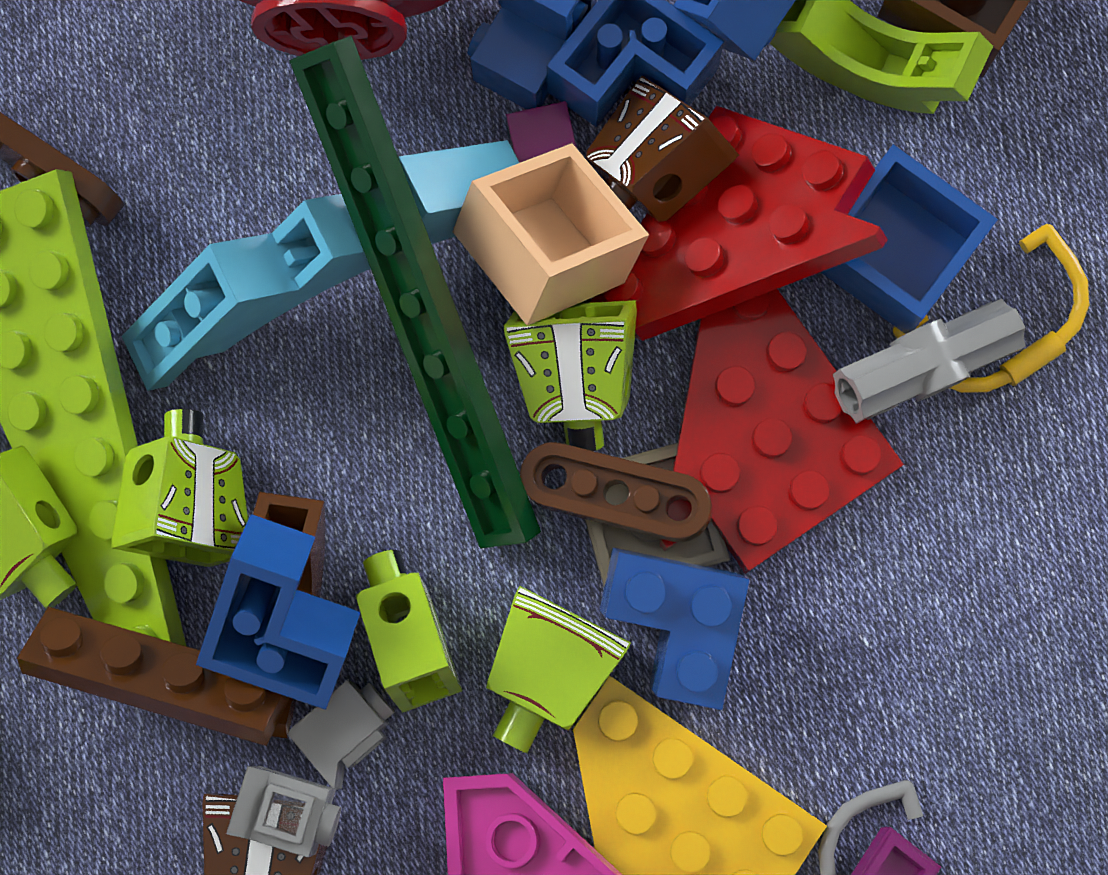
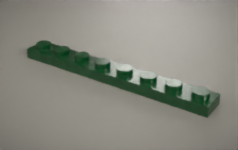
[289,36,541,549]

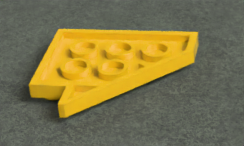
[573,676,827,875]

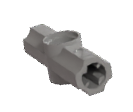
[833,299,1026,423]

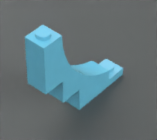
[121,140,519,391]

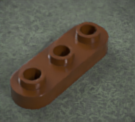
[0,112,124,227]
[520,442,712,542]

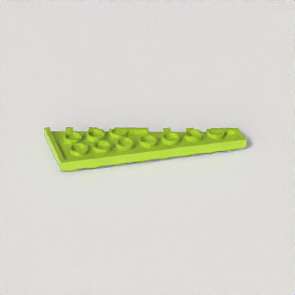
[0,169,186,646]

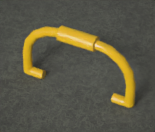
[893,224,1089,393]

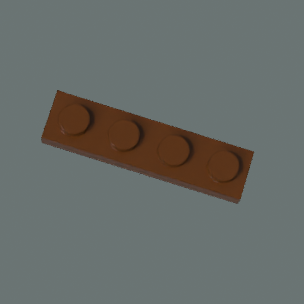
[17,607,290,746]

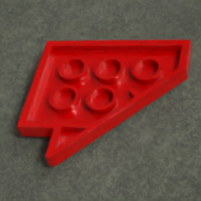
[590,106,888,341]
[659,289,904,574]

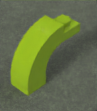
[770,0,993,114]

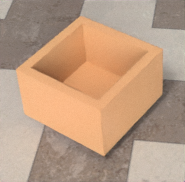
[453,143,649,326]

